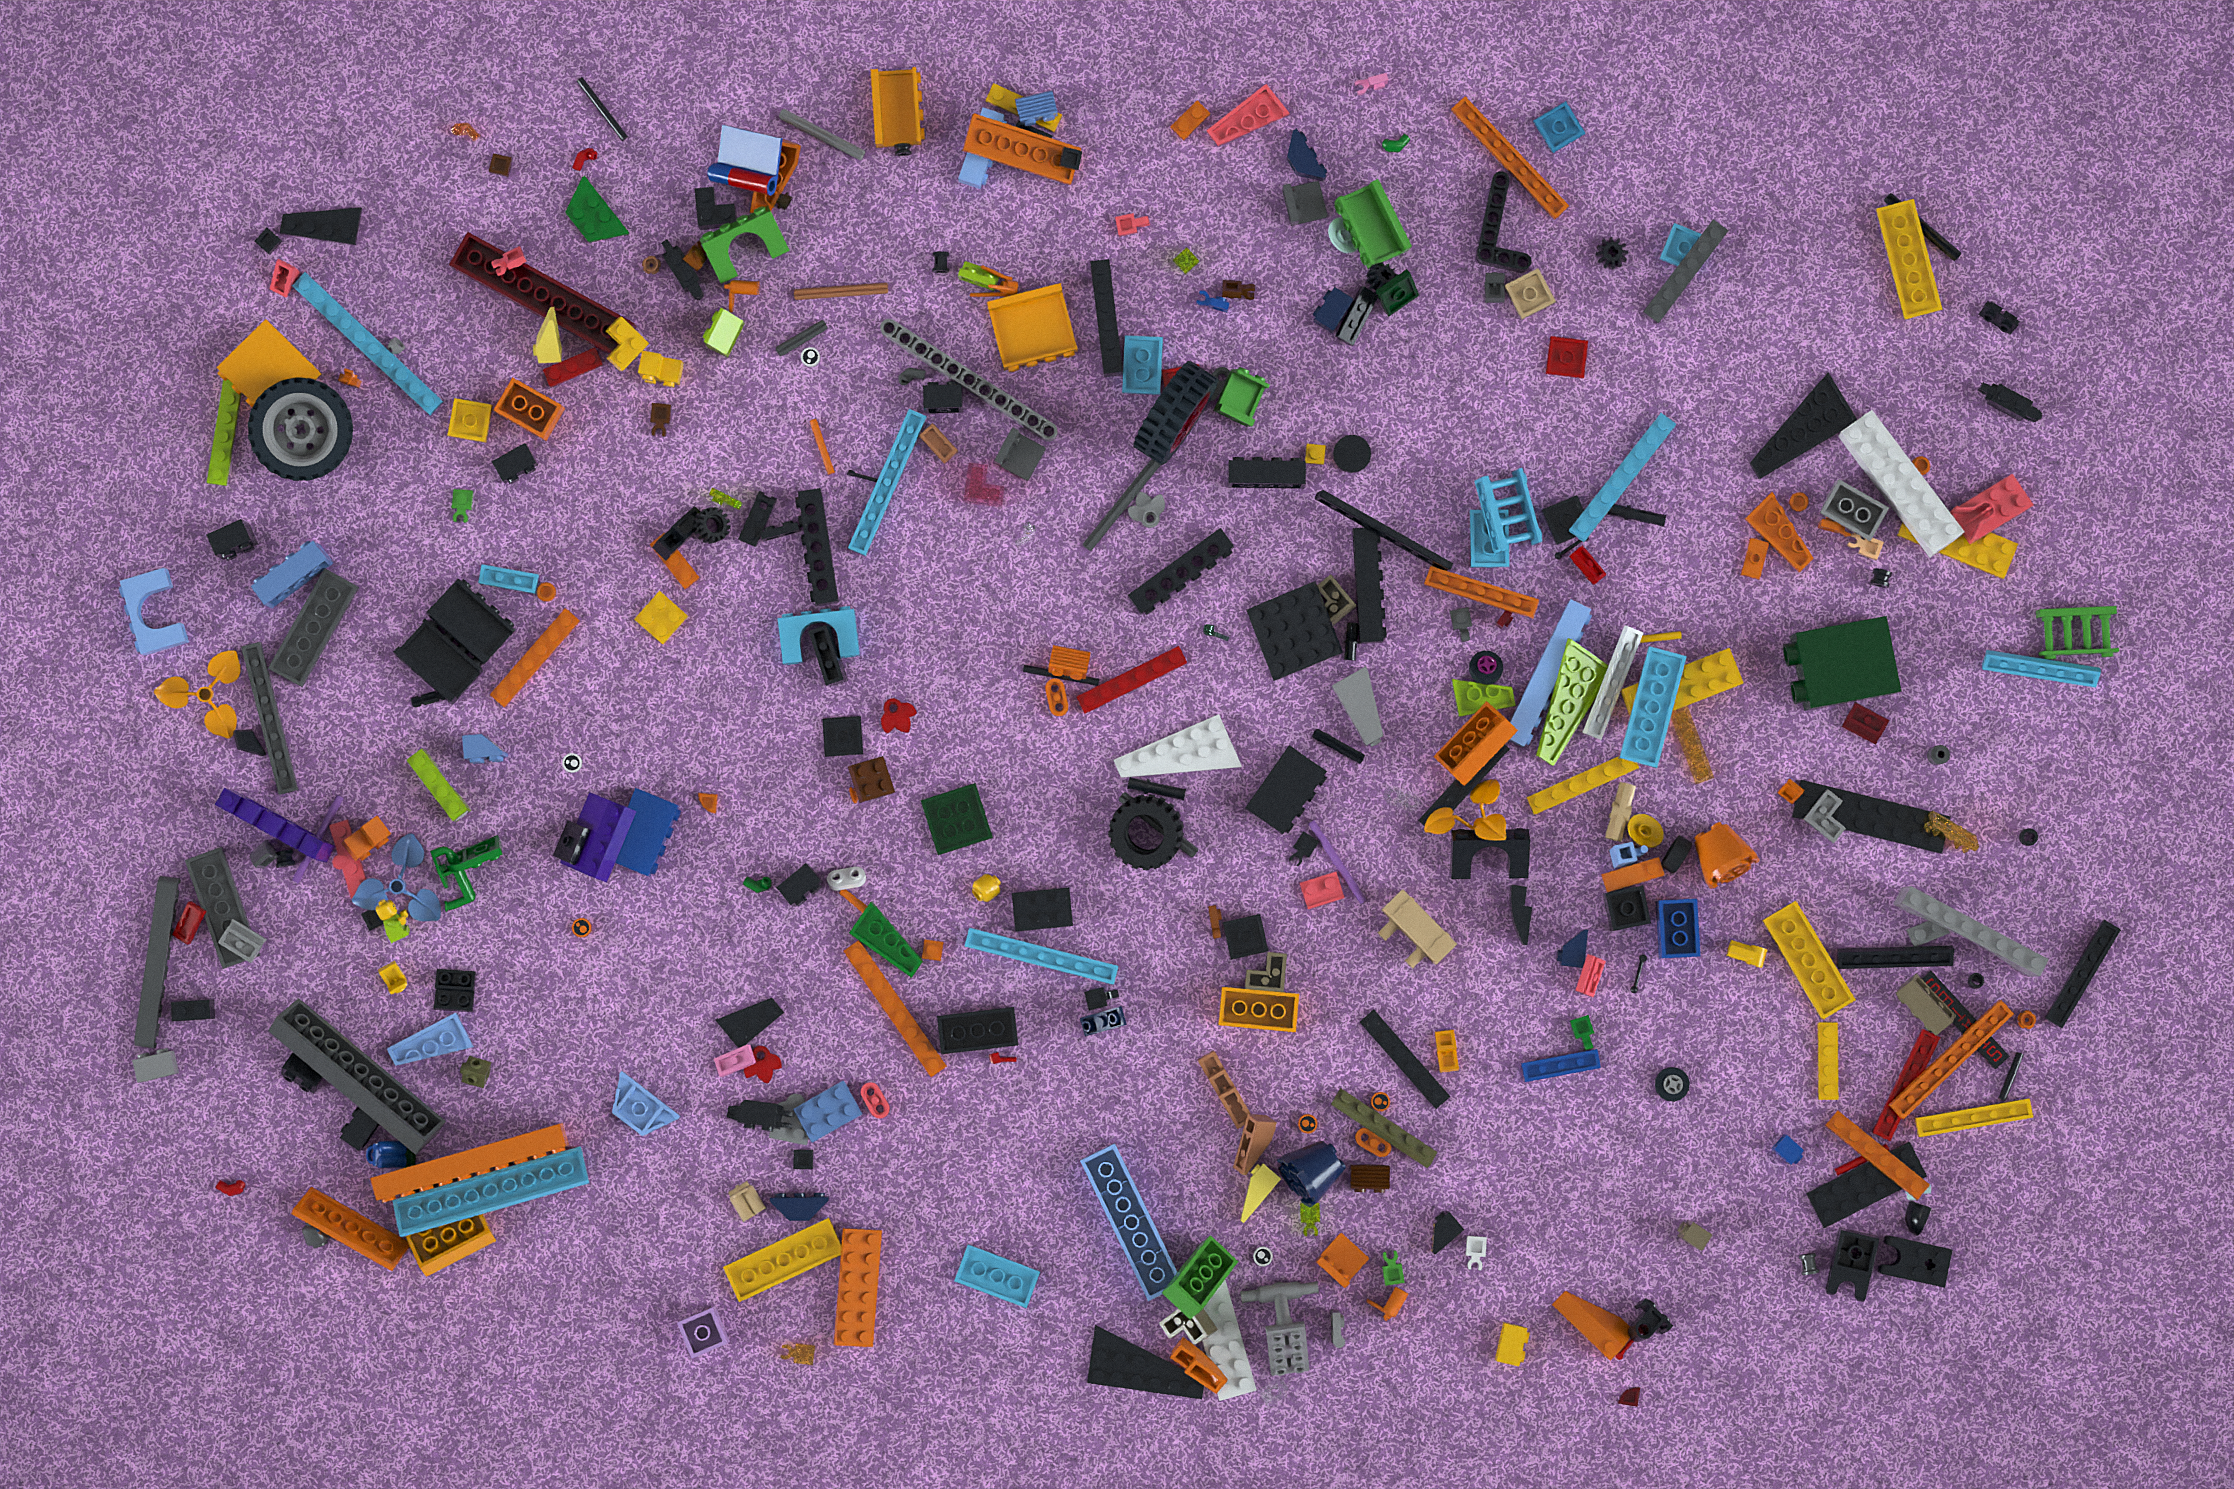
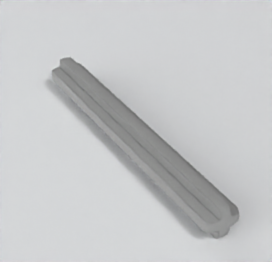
[779,109,865,160]

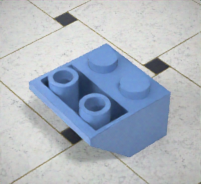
[462,734,508,764]

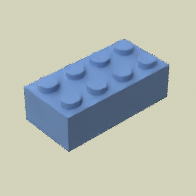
[251,541,333,608]

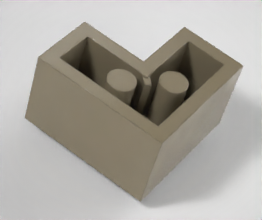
[1317,574,1357,626]
[1244,952,1287,992]
[1159,1308,1218,1345]

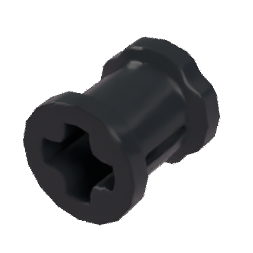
[932,251,949,273]

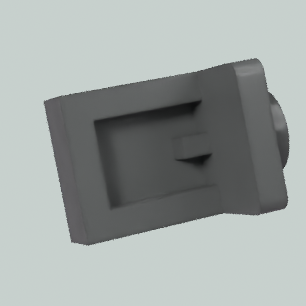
[1484,272,1505,303]

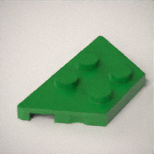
[565,175,630,243]

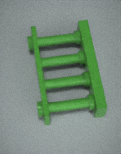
[2036,606,2119,660]

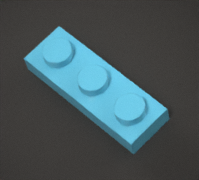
[478,564,539,594]

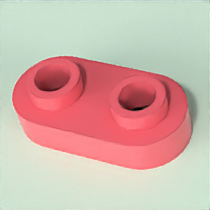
[861,1082,890,1119]

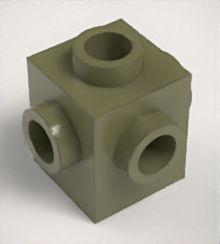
[460,1056,492,1088]

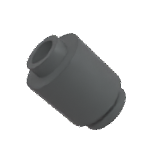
[1927,745,1950,765]

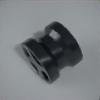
[1870,568,1892,588]
[275,850,296,868]

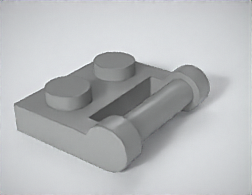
[1330,1310,1345,1348]

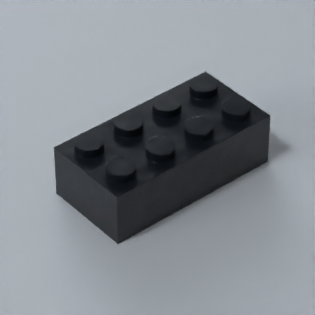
[1228,457,1306,489]
[937,1007,1019,1055]

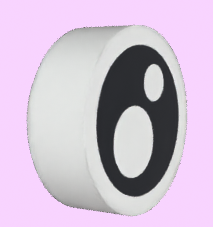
[801,347,820,367]
[562,753,582,773]
[1253,1246,1273,1266]

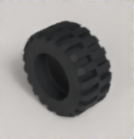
[1108,794,1184,870]

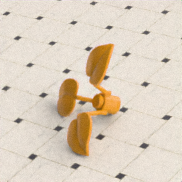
[154,650,241,739]
[1424,779,1506,840]

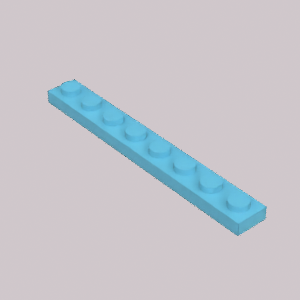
[848,409,927,556]
[1569,413,1676,542]
[965,928,1118,985]

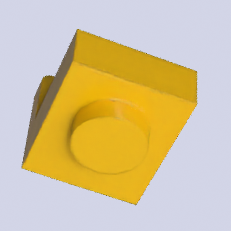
[378,960,408,995]

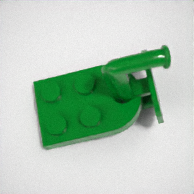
[430,835,503,912]

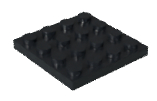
[1246,581,1343,681]

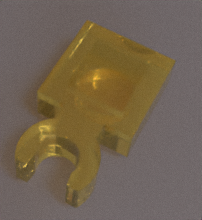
[780,1343,816,1365]

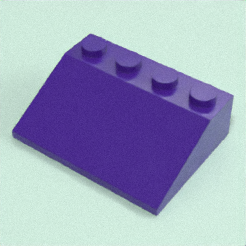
[560,792,636,883]

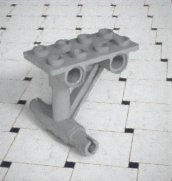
[1240,1281,1319,1376]

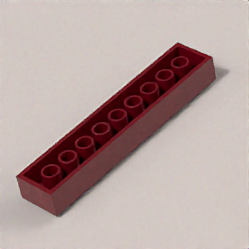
[449,232,637,355]

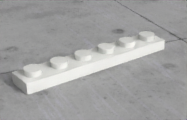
[1582,625,1643,740]

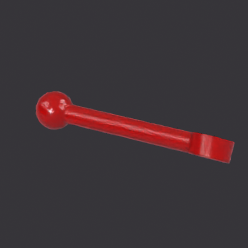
[1616,1327,1643,1360]

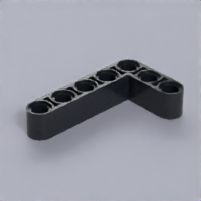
[1476,171,1532,273]

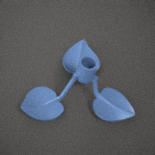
[352,833,441,922]

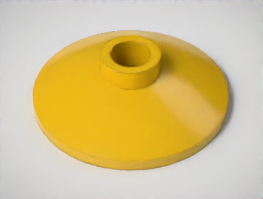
[1627,814,1664,848]

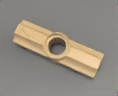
[1605,782,1636,842]

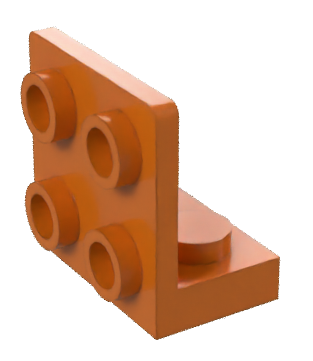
[1315,1233,1369,1288]

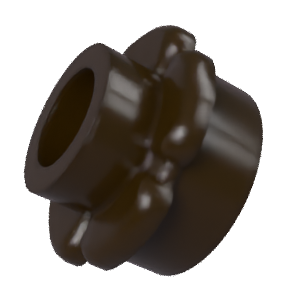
[776,192,793,210]

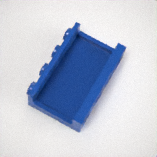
[615,788,681,877]

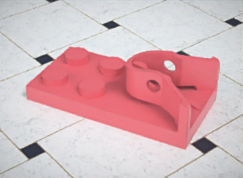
[1950,474,2034,544]

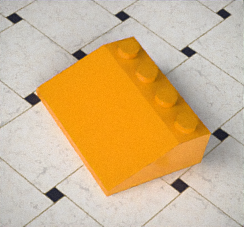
[405,1214,496,1277]

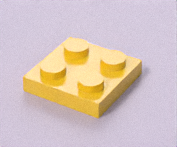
[447,398,493,443]
[634,591,688,644]

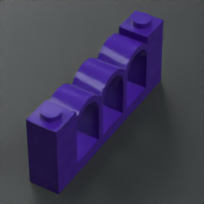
[215,788,336,863]

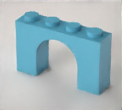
[777,606,860,665]

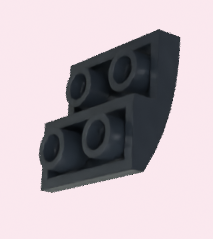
[434,969,476,1012]

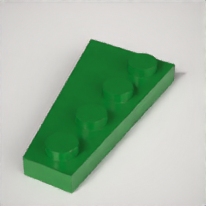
[849,901,923,978]

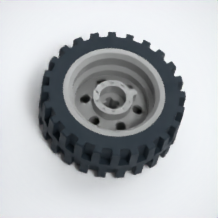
[247,377,353,481]

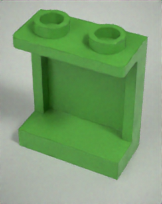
[1213,367,1270,427]

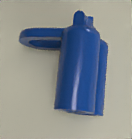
[366,1141,407,1168]

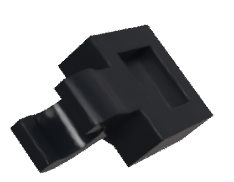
[1084,987,1119,1010]

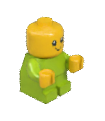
[375,899,410,943]

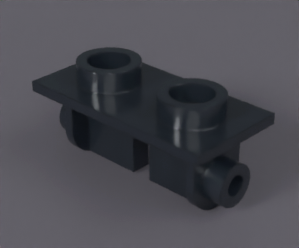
[1978,301,2020,335]

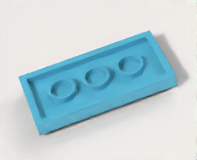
[954,1244,1040,1308]

